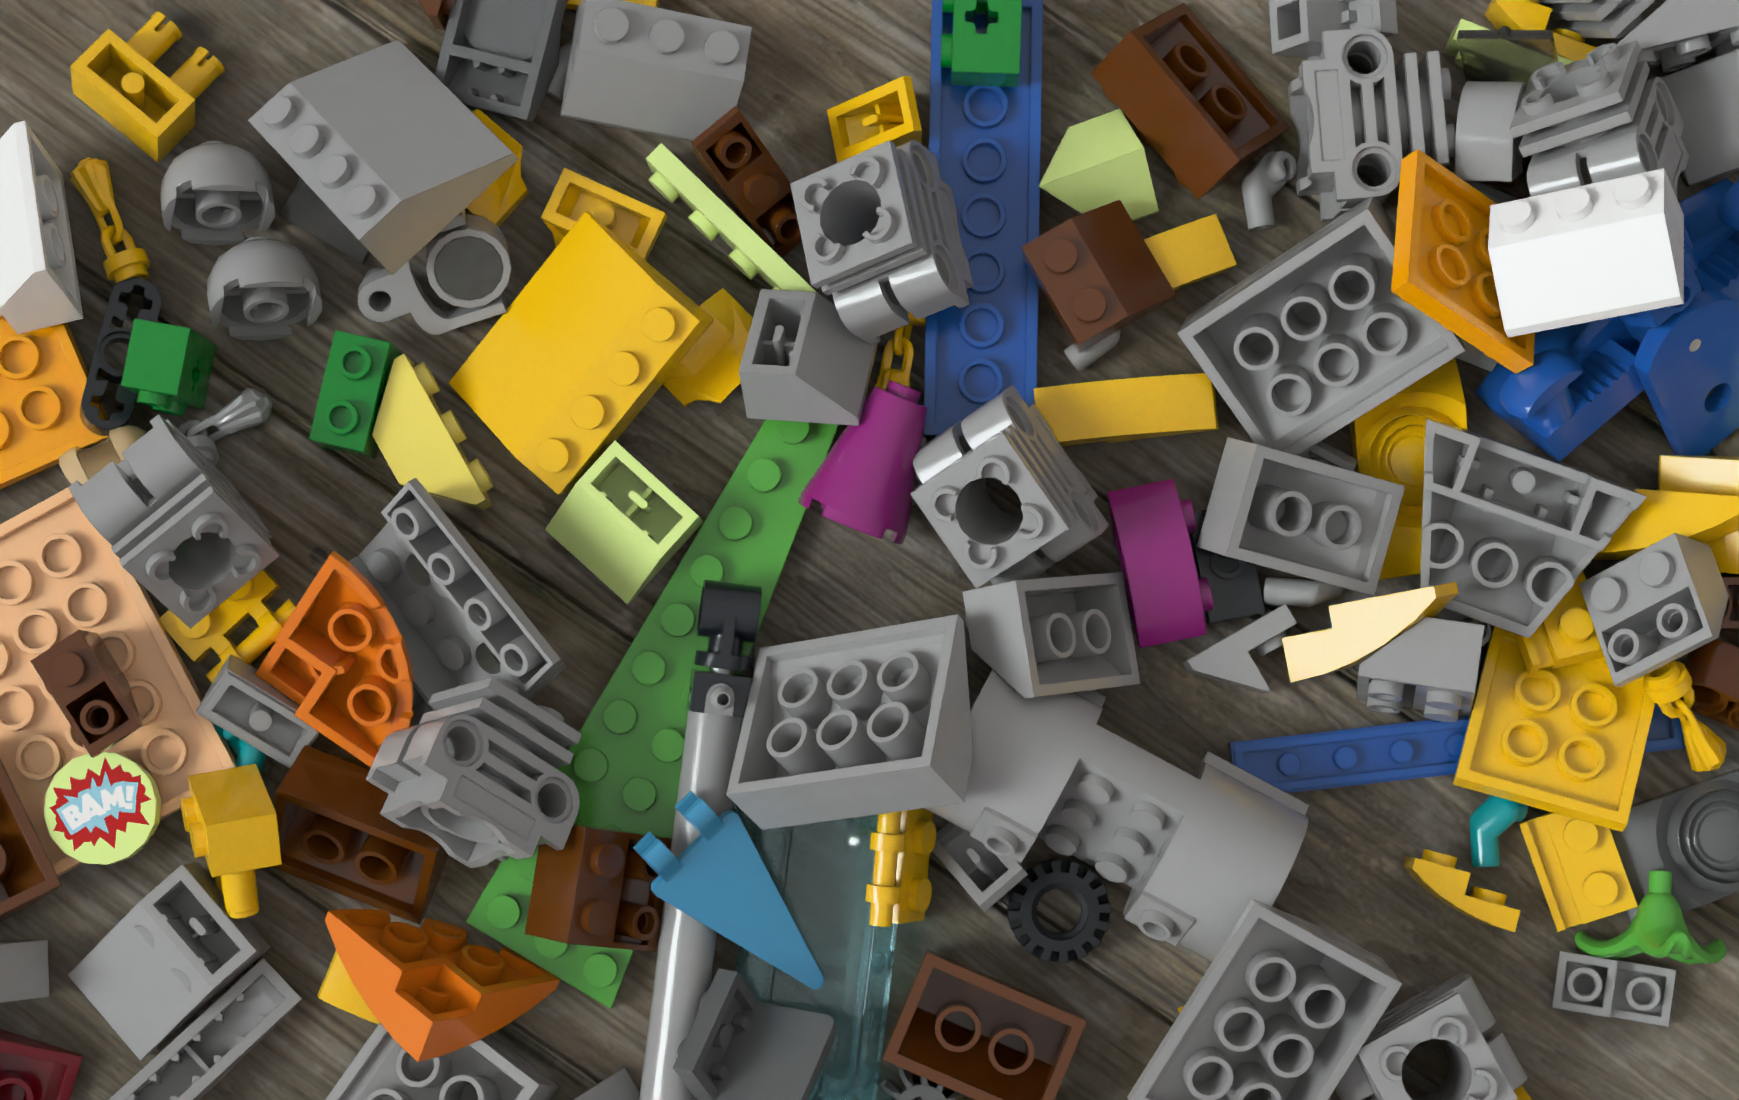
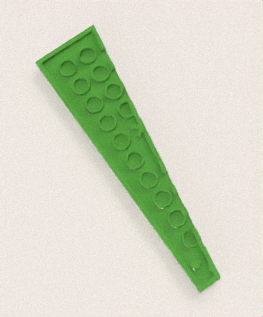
[466,420,840,1009]

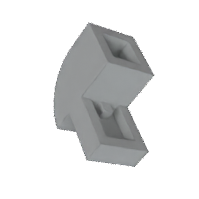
[1269,0,1398,58]
[1455,81,1524,182]

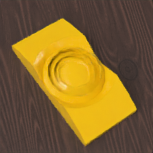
[1349,358,1468,580]

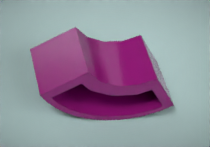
[1107,479,1213,648]

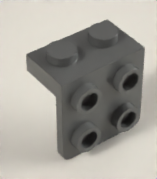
[673,968,838,1100]

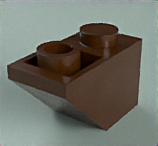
[30,630,143,758]

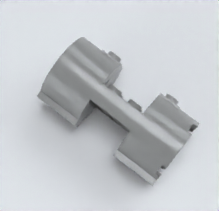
[925,669,1309,963]

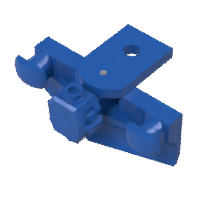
[1475,178,1739,463]

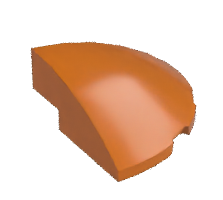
[255,551,414,768]
[325,909,560,1062]

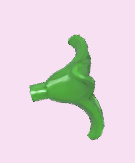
[1574,871,1727,964]

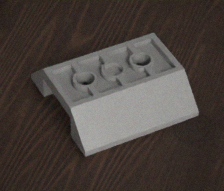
[348,478,567,726]

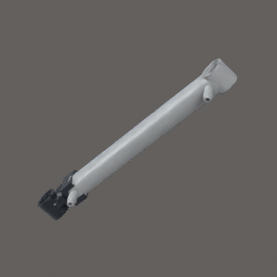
[639,580,762,1100]

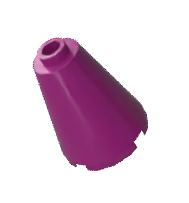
[798,380,928,544]

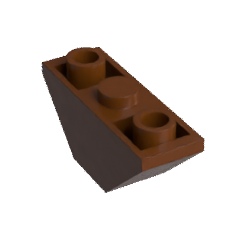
[691,107,802,258]

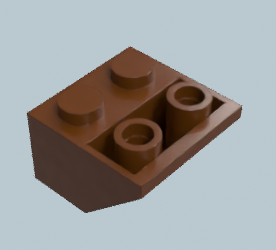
[525,823,672,952]

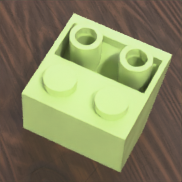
[545,441,703,605]

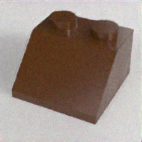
[1021,200,1177,353]

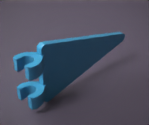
[633,791,824,990]

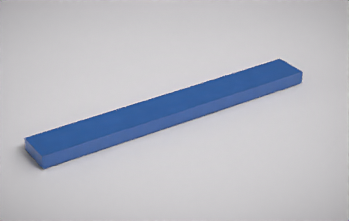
[1228,702,1686,793]

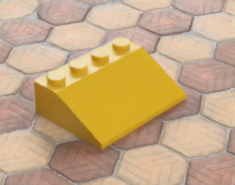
[449,211,714,495]

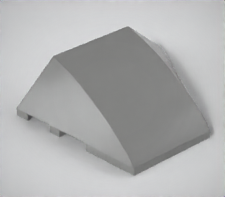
[1420,418,1647,638]

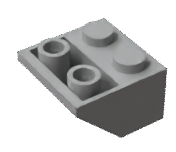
[739,289,878,426]
[1579,533,1729,687]
[1356,617,1484,722]

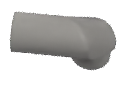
[1241,151,1297,231]

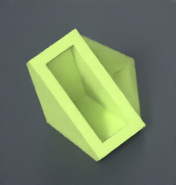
[1039,109,1159,222]

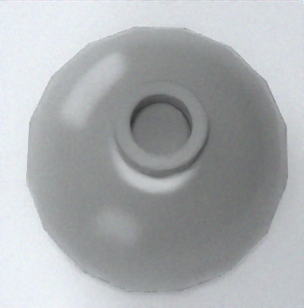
[160,141,275,246]
[207,236,323,341]

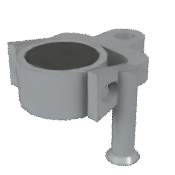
[357,209,511,335]

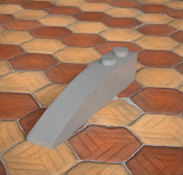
[109,958,302,1100]

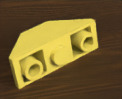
[372,354,494,510]

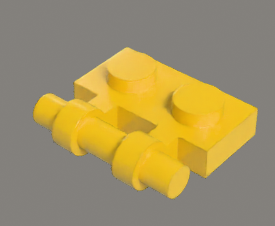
[159,568,297,683]
[865,808,936,927]

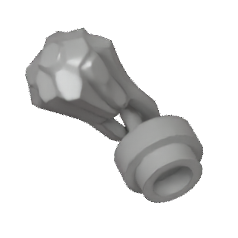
[178,387,273,466]

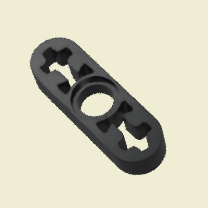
[80,277,161,436]

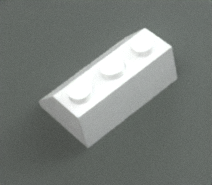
[0,121,83,334]
[1488,168,1684,338]

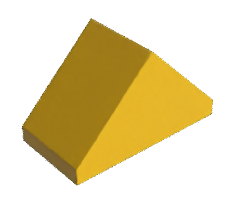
[827,76,922,163]

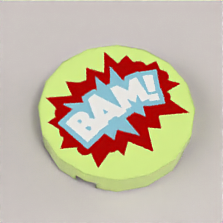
[44,752,161,865]

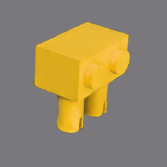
[70,11,225,163]
[181,764,282,919]

